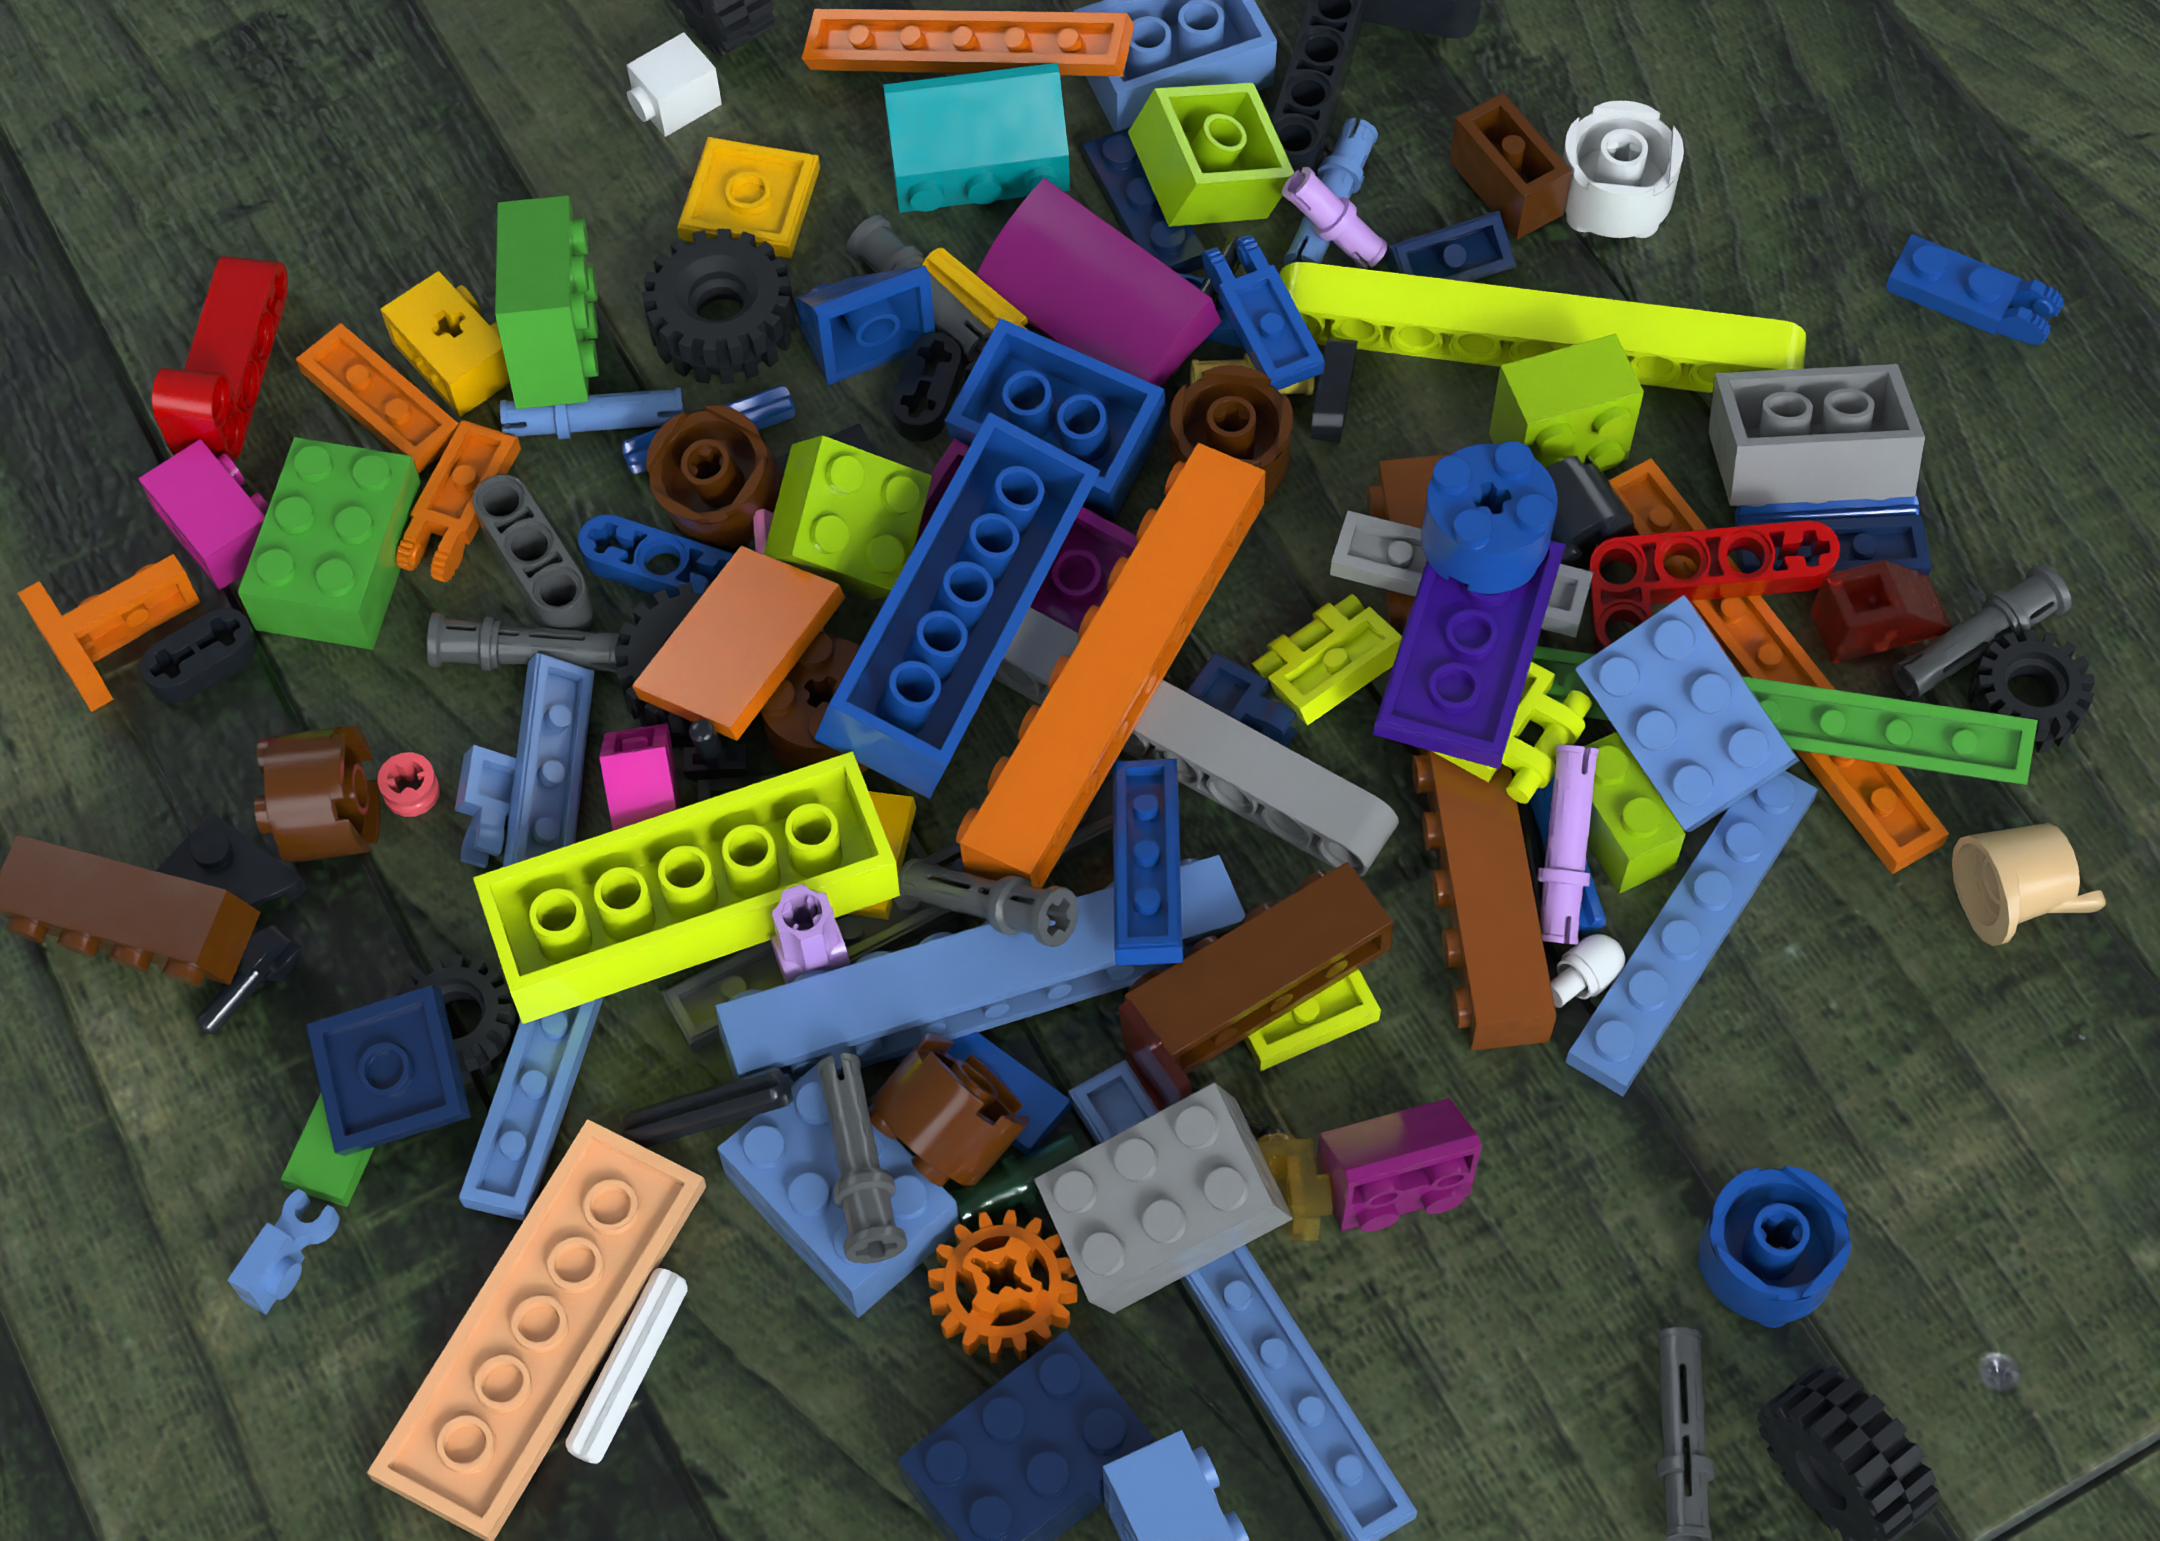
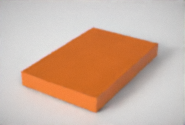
[632,546,845,741]

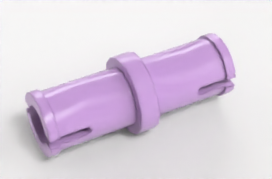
[1282,167,1387,270]

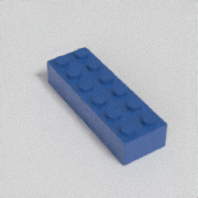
[814,412,1101,799]

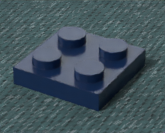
[306,985,471,1156]

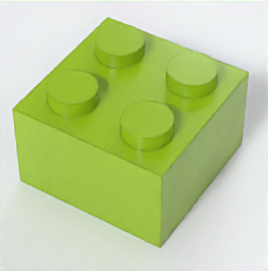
[1128,82,1294,227]
[1489,333,1644,472]
[763,435,932,600]

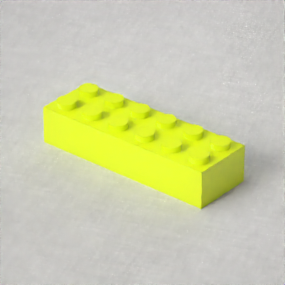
[473,751,900,1024]

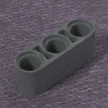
[472,475,594,632]

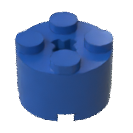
[1421,441,1558,594]
[1697,1166,1851,1328]

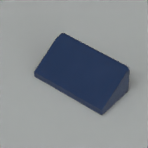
[1384,211,1517,282]

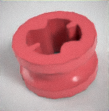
[377,752,440,817]

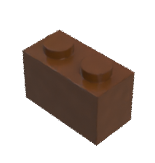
[1450,93,1572,240]

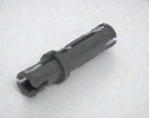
[1657,1327,1715,1541]

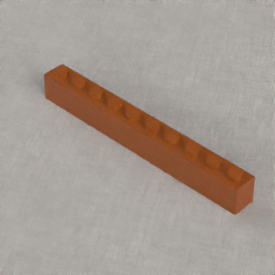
[1367,454,1556,1050]

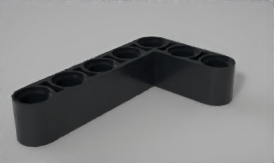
[1272,0,1481,177]

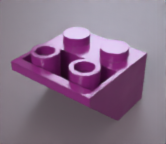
[1316,1098,1482,1232]

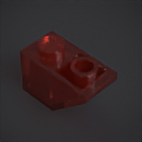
[1810,560,1952,664]

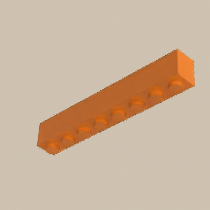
[956,443,1265,888]

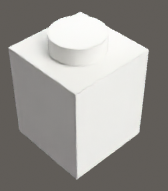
[627,32,722,137]

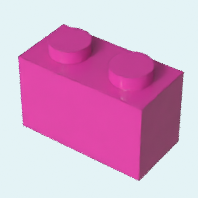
[138,439,269,591]
[599,723,681,831]

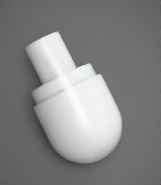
[1550,934,1625,1008]

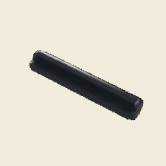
[621,1067,794,1148]

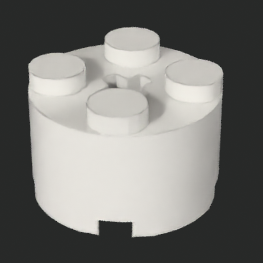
[1562,101,1684,238]

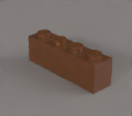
[0,834,261,987]
[1124,862,1393,1084]

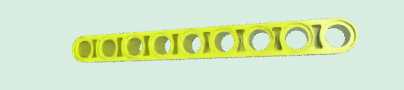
[1279,262,1806,393]

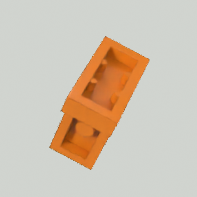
[17,554,201,712]

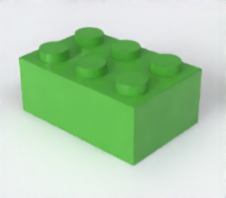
[495,195,599,409]
[238,437,424,650]

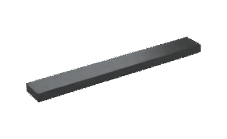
[661,766,1113,1052]

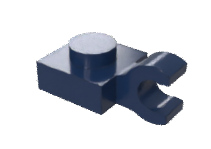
[1186,652,1297,747]

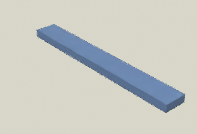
[1068,1059,1417,1541]

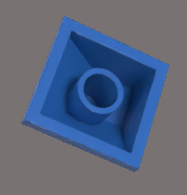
[796,266,935,385]

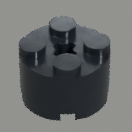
[1546,455,1635,570]

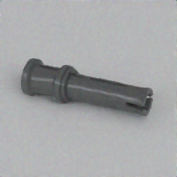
[846,214,993,361]
[1892,564,2072,699]
[427,612,622,673]
[898,858,1078,947]
[816,1053,907,1264]

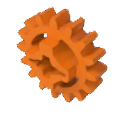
[928,1210,1078,1363]

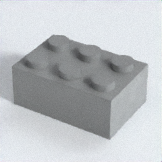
[1708,364,1925,507]
[1034,1083,1293,1314]

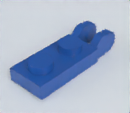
[1885,234,2064,346]
[1202,235,1325,390]

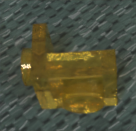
[1257,1133,1332,1242]

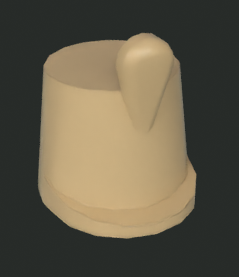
[1952,823,2106,946]

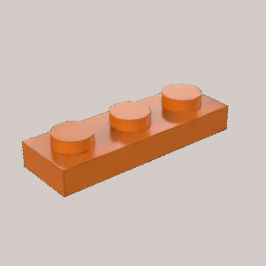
[296,323,459,474]

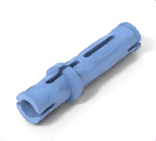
[1284,118,1378,266]
[500,387,684,440]

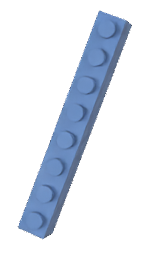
[715,855,1246,1083]

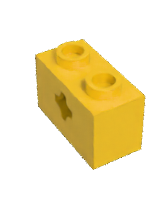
[380,271,510,417]

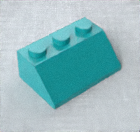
[883,63,1070,213]

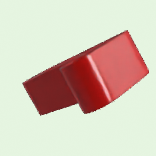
[152,256,288,461]
[1589,521,1840,653]

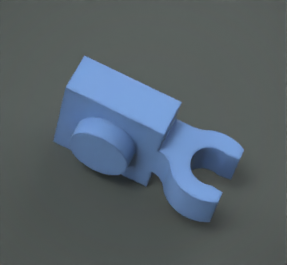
[455,745,516,868]
[227,1189,340,1315]

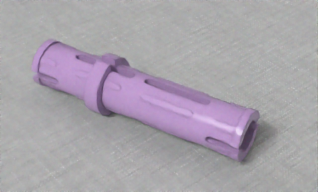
[1537,745,1599,945]

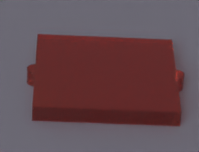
[1119,1000,1192,1111]

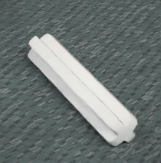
[566,1268,687,1464]

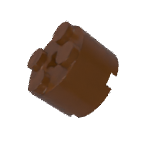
[1169,365,1293,505]
[646,405,784,549]
[760,631,869,774]
[254,725,381,862]
[868,1032,1030,1187]

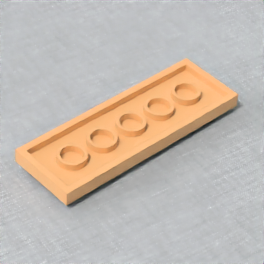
[367,1119,707,1541]

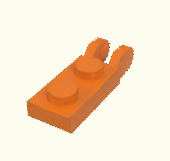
[395,420,521,582]

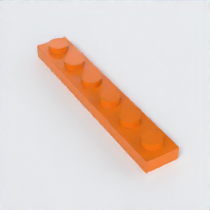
[802,9,1134,77]

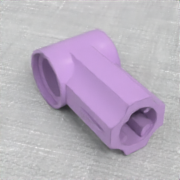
[770,884,851,984]

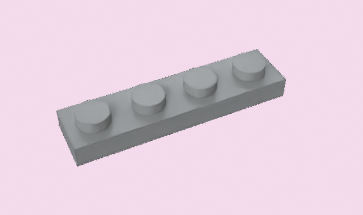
[1330,511,1593,638]

